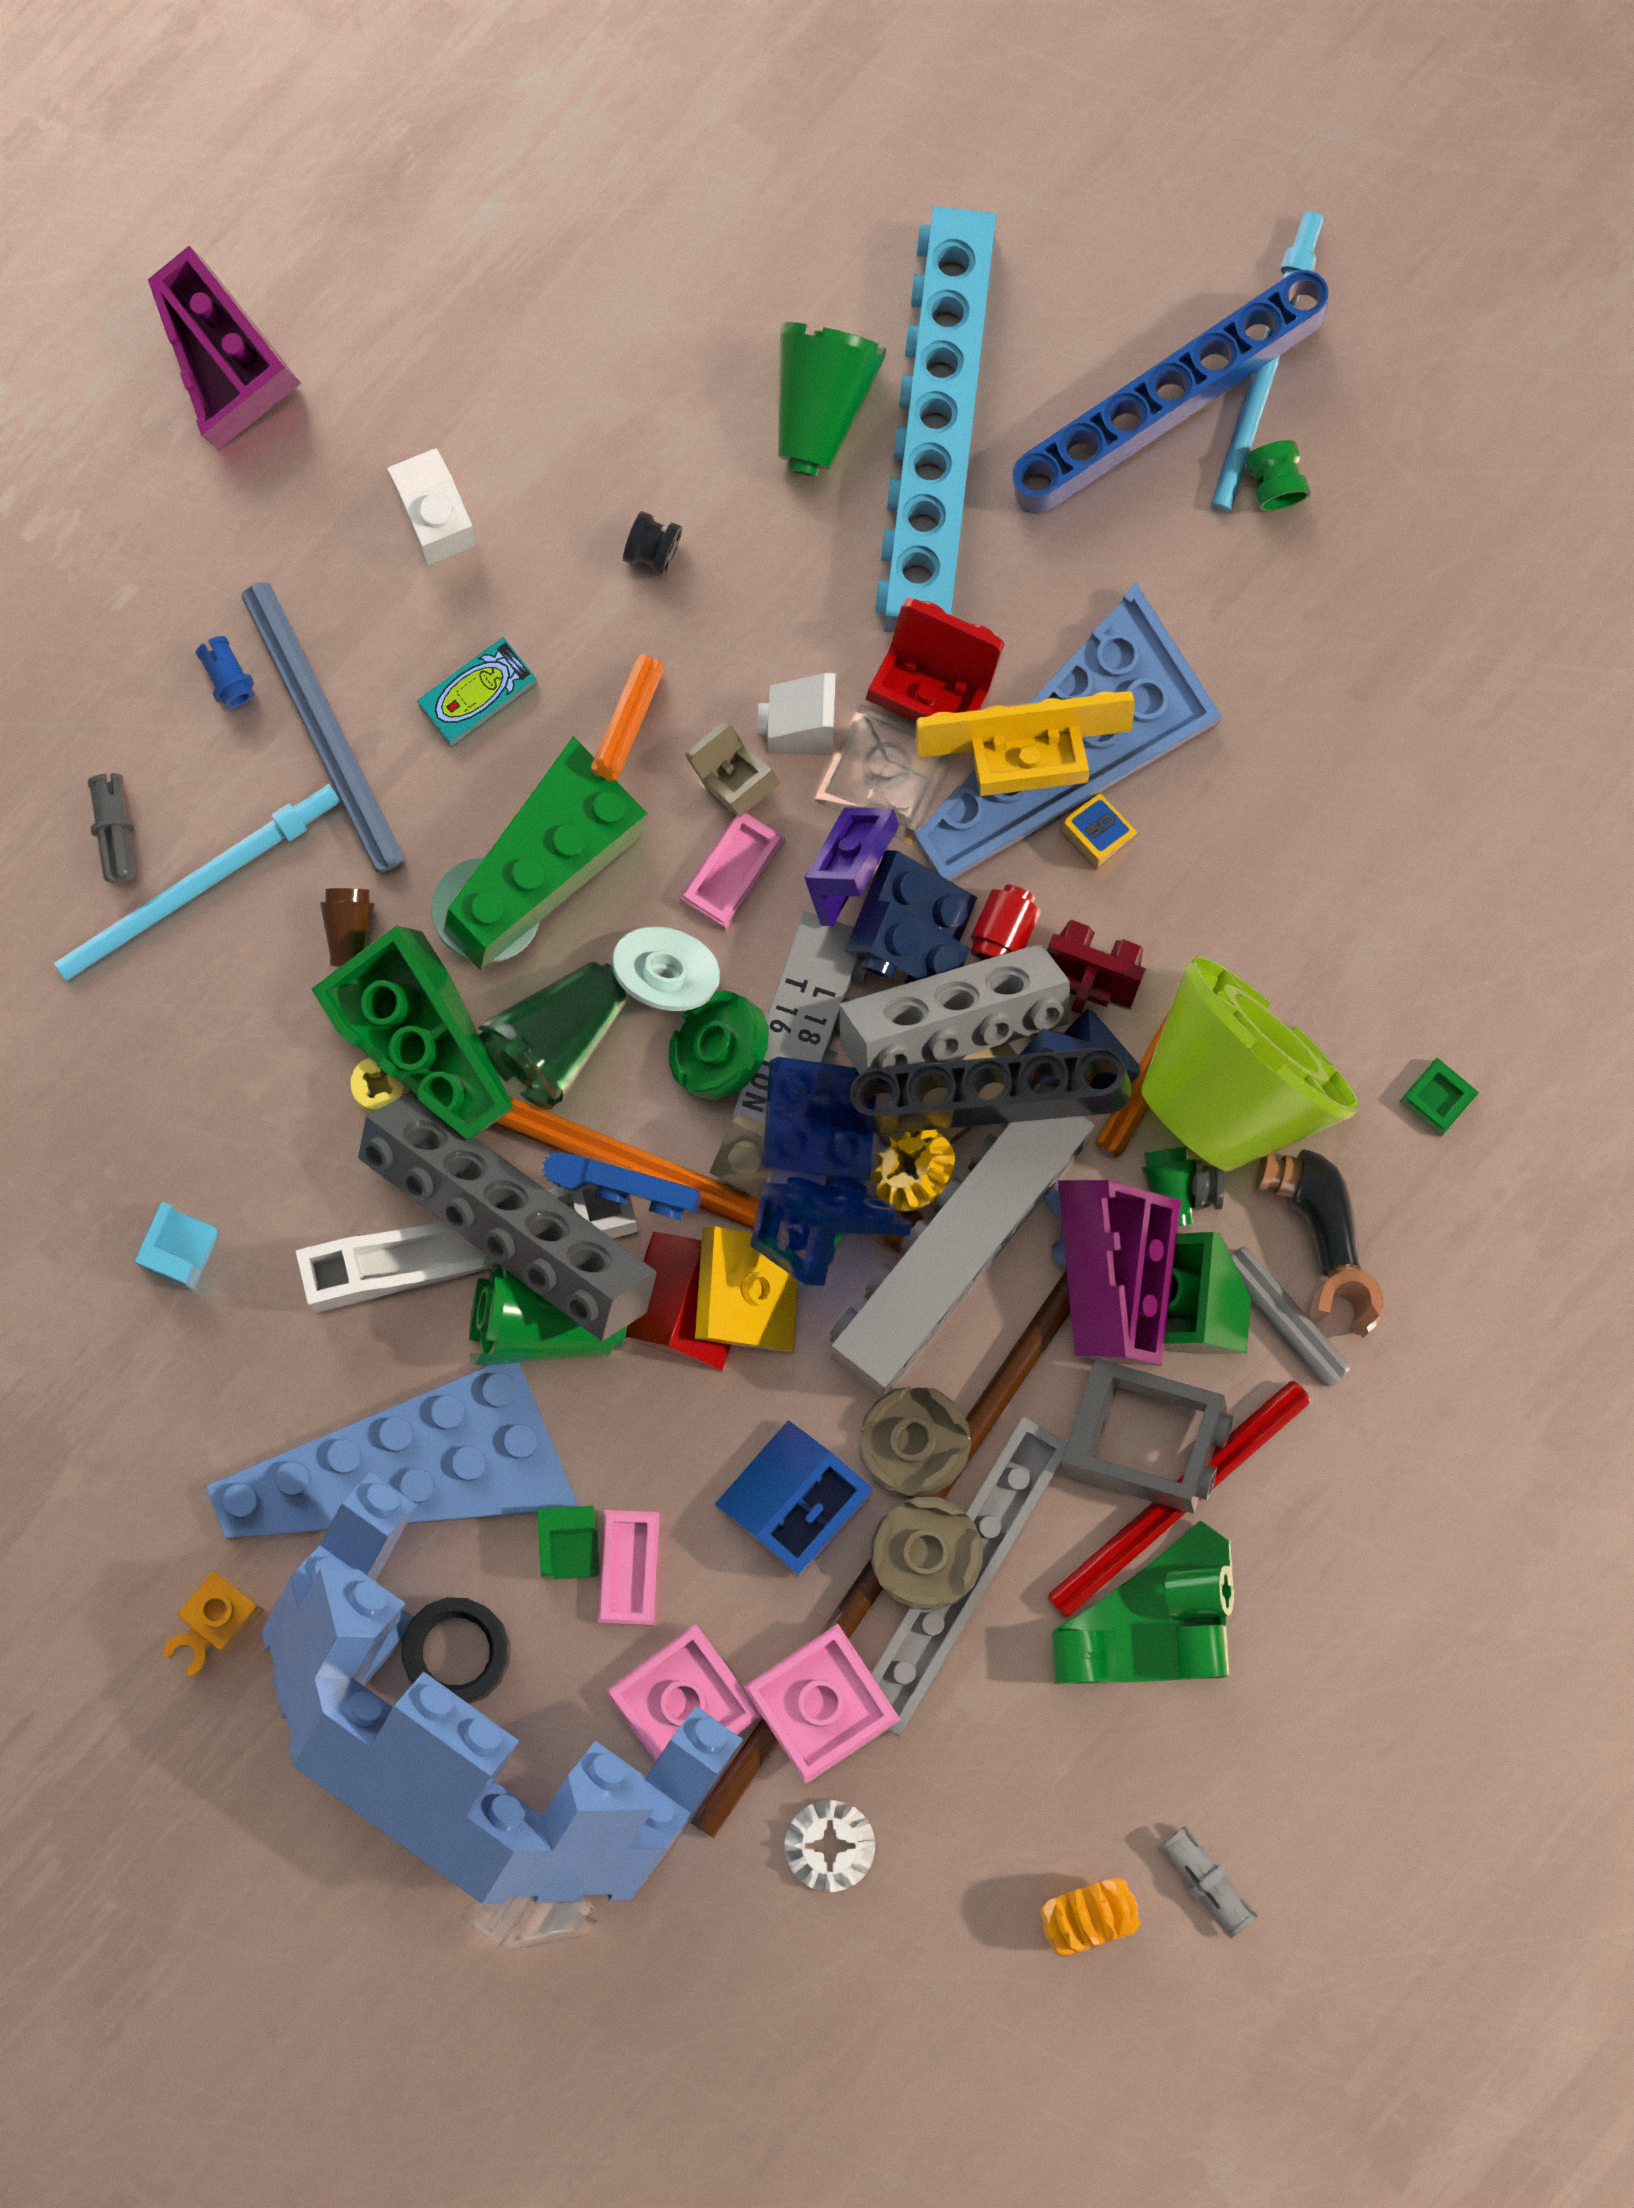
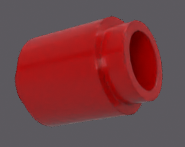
[970,884,1041,961]

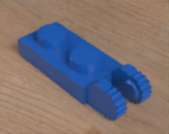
[542,1151,702,1221]

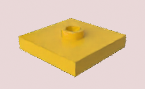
[695,1226,800,1352]

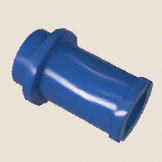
[195,636,254,709]

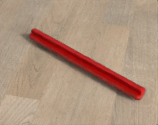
[1048,1380,1311,1617]

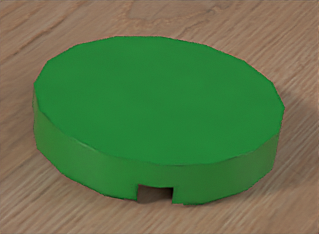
[669,990,769,1100]

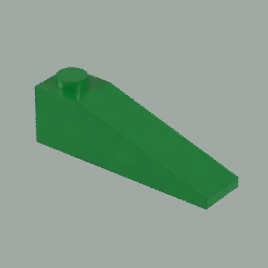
[311,925,514,1140]

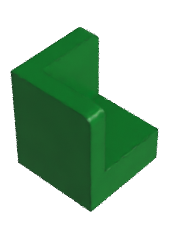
[537,1505,600,1580]

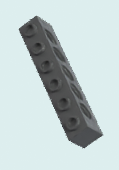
[358,1091,657,1341]

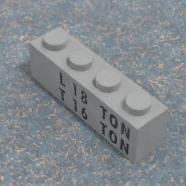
[732,911,867,1146]

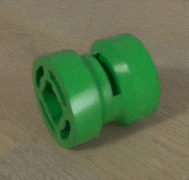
[1245,440,1311,511]

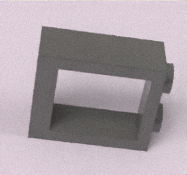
[1061,1358,1233,1514]

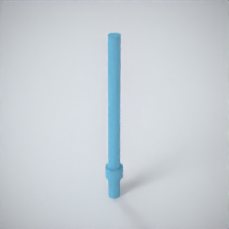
[1211,211,1324,512]
[54,784,341,981]

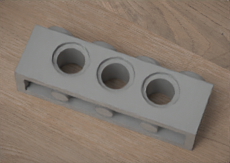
[839,943,1070,1074]

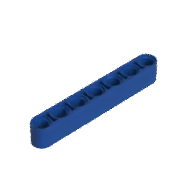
[1013,270,1328,513]

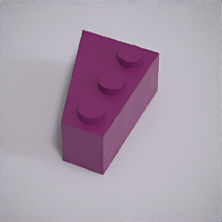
[148,246,301,450]

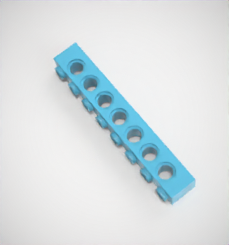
[875,206,996,632]

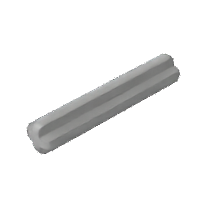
[1231,1247,1350,1387]

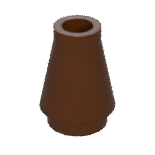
[320,888,375,967]

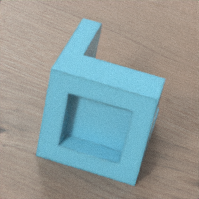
[134,1202,219,1290]

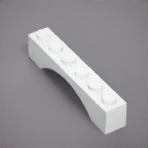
[295,1184,639,1313]

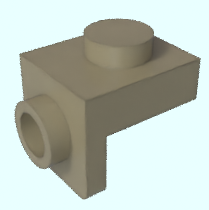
[686,721,781,818]
[709,1112,789,1198]

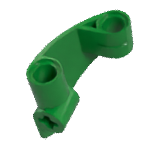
[1051,1520,1234,1684]

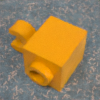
[162,1571,265,1677]

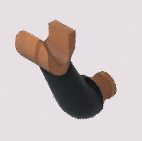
[1256,1149,1383,1338]

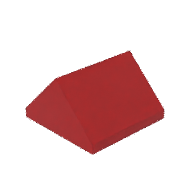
[625,1231,732,1371]

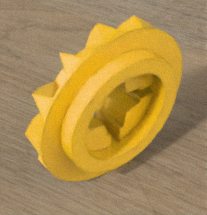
[869,1130,955,1211]

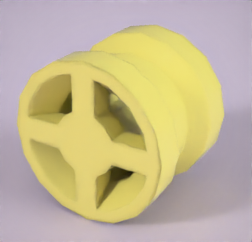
[350,1057,409,1114]

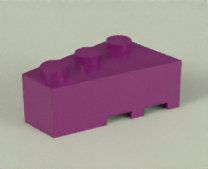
[1058,1180,1181,1366]

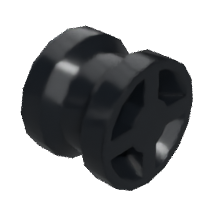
[623,511,683,576]

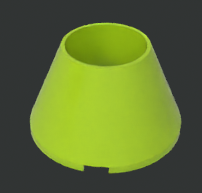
[1141,956,1359,1172]

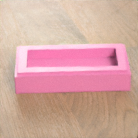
[679,813,785,931]
[597,1510,660,1626]

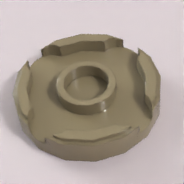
[859,1386,971,1498]
[871,1497,983,1610]

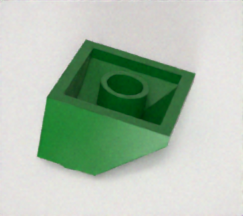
[1164,1232,1251,1354]

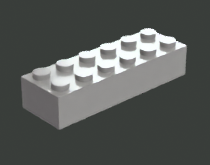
[829,1084,1095,1398]

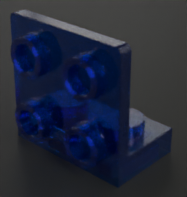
[762,1057,876,1188]
[750,1177,913,1286]

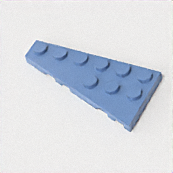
[915,582,1222,881]
[205,1363,579,1540]

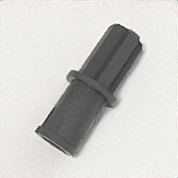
[88,773,136,884]

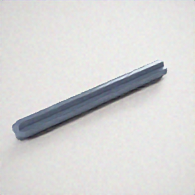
[242,582,403,872]

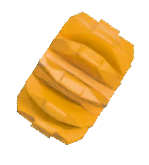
[1040,1878,1141,1957]

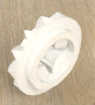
[785,1800,875,1892]

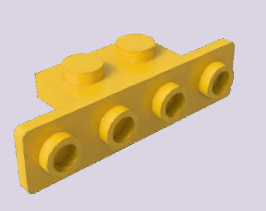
[916,691,1135,796]

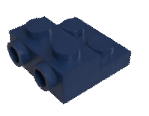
[845,850,978,984]

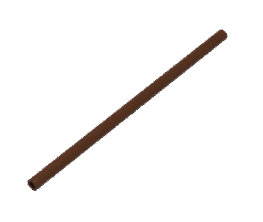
[691,1270,1071,1839]

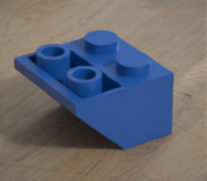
[715,1420,873,1579]

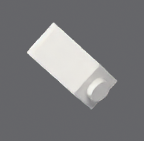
[387,448,478,566]
[757,673,836,755]

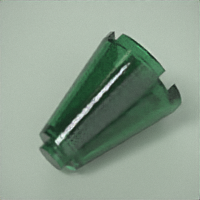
[478,962,628,1110]

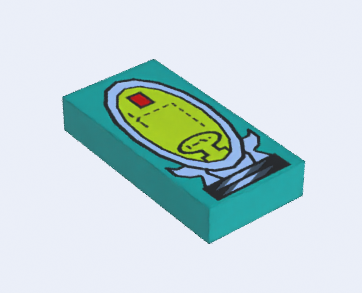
[417,637,537,746]

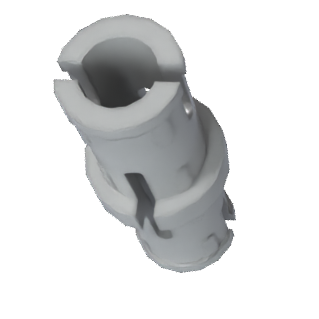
[1157,1825,1258,1938]

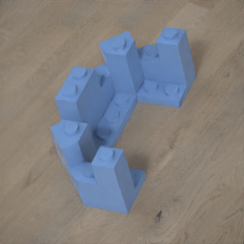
[261,1472,743,1904]

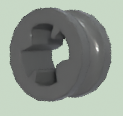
[1193,1159,1224,1210]

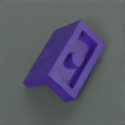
[804,807,899,927]

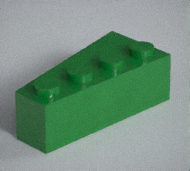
[443,736,648,971]

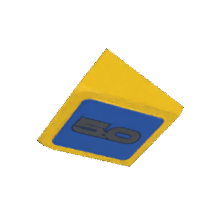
[1060,793,1137,869]

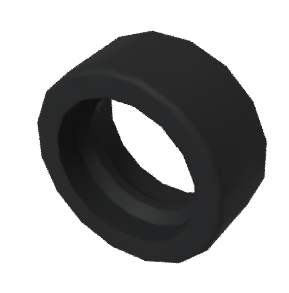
[401,1597,510,1704]

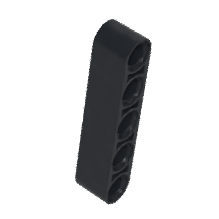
[850,1047,1132,1134]

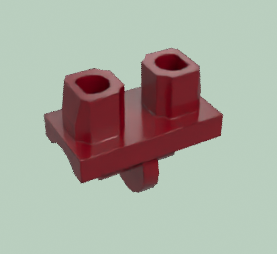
[1046,920,1146,1015]

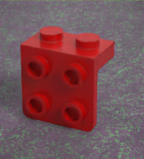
[865,598,1005,723]

